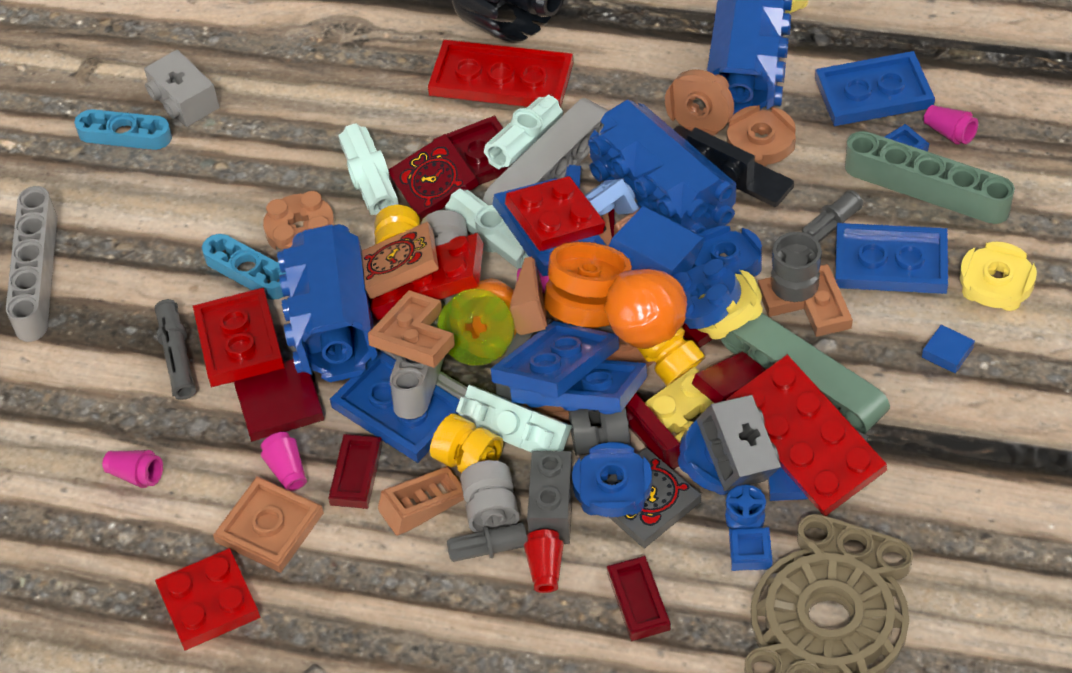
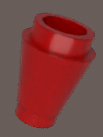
[524,529,564,593]

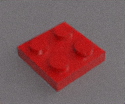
[505,176,605,251]
[155,548,261,651]

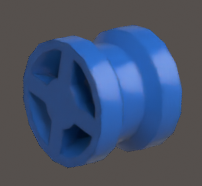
[725,485,766,529]

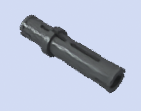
[154,299,196,400]

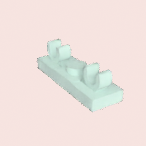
[456,385,572,453]

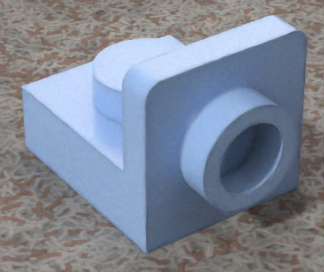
[584,179,639,216]

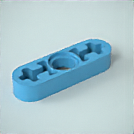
[74,109,172,150]
[202,234,286,300]

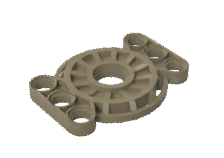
[744,514,913,673]

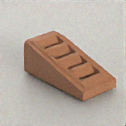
[510,256,547,335]
[378,466,464,535]

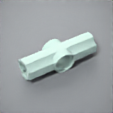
[484,94,563,169]
[338,123,398,215]
[445,189,529,269]

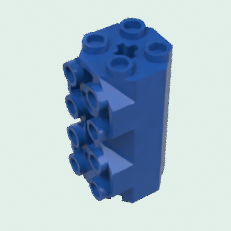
[707,0,792,115]
[588,99,736,234]
[277,224,378,382]

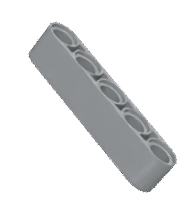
[483,98,609,205]
[6,186,57,342]
[390,293,459,419]

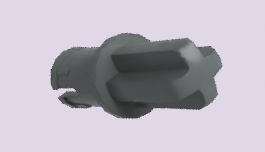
[802,190,863,242]
[447,522,527,562]

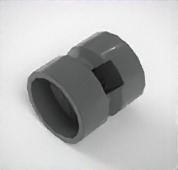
[771,232,822,302]
[568,408,630,456]

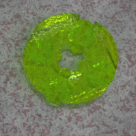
[437,289,515,366]

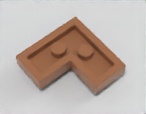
[758,264,853,337]
[368,290,455,368]

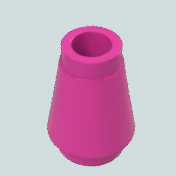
[924,105,978,145]
[261,432,307,492]
[102,450,163,488]

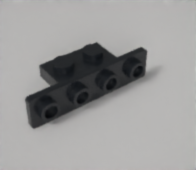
[673,126,794,207]

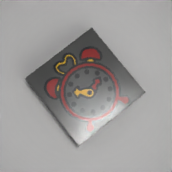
[603,448,701,549]

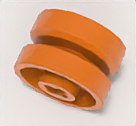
[544,242,632,328]

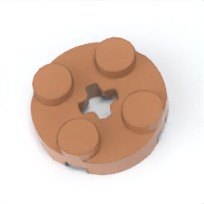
[665,69,734,136]
[726,105,796,167]
[263,191,335,250]

